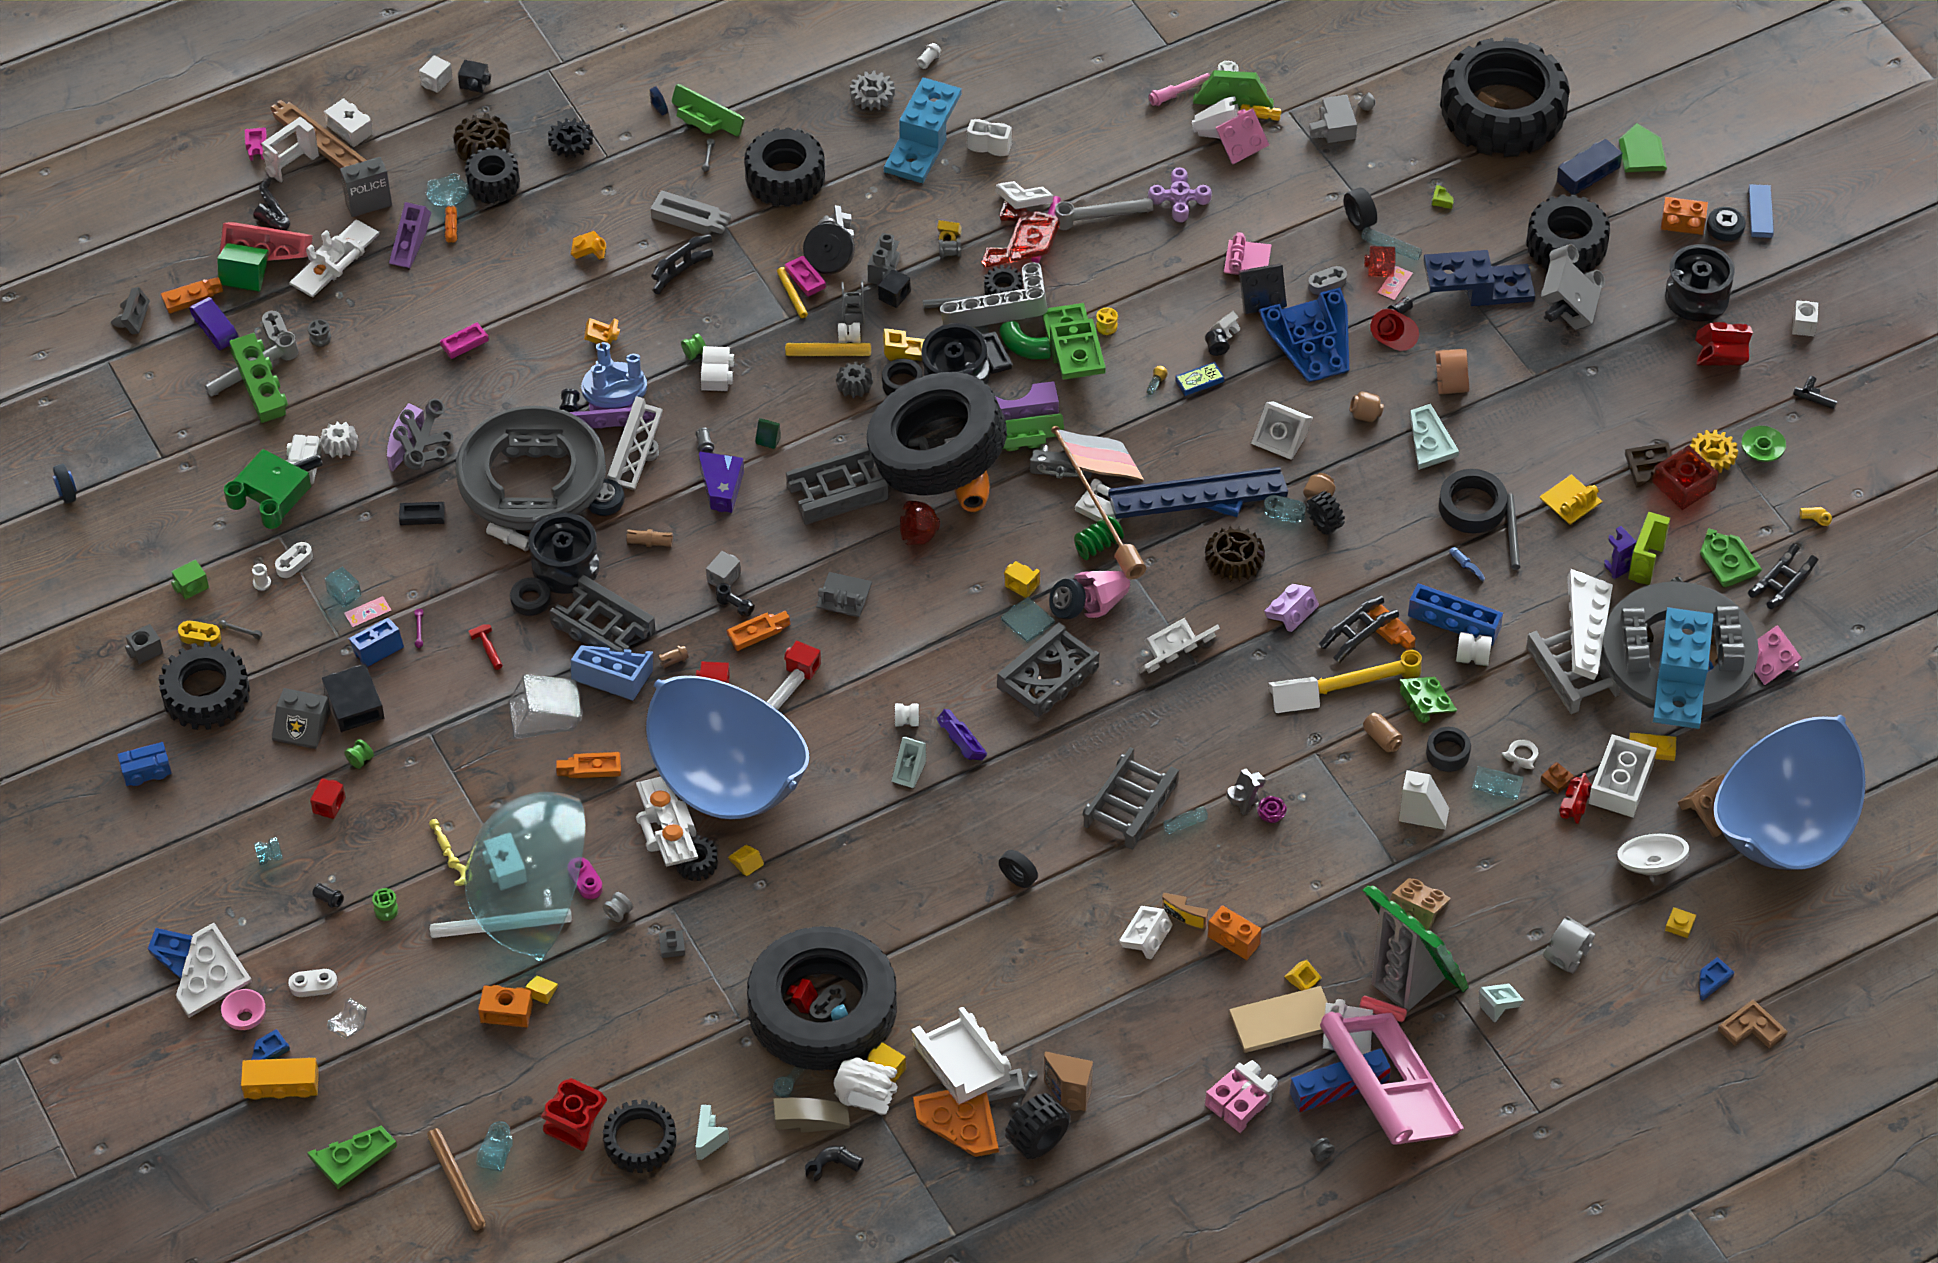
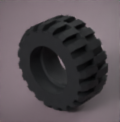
[744,127,825,207]
[1526,195,1610,273]

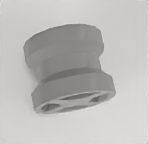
[603,892,633,922]

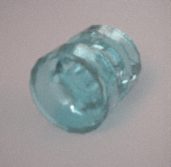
[254,836,283,865]

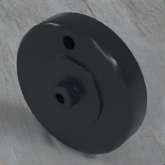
[803,222,855,274]

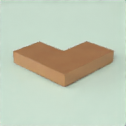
[1718,1000,1788,1049]

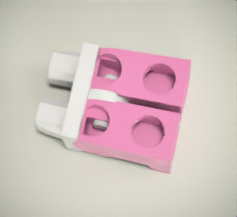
[1205,1060,1278,1133]

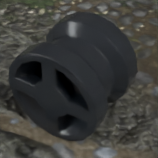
[1205,329,1230,356]

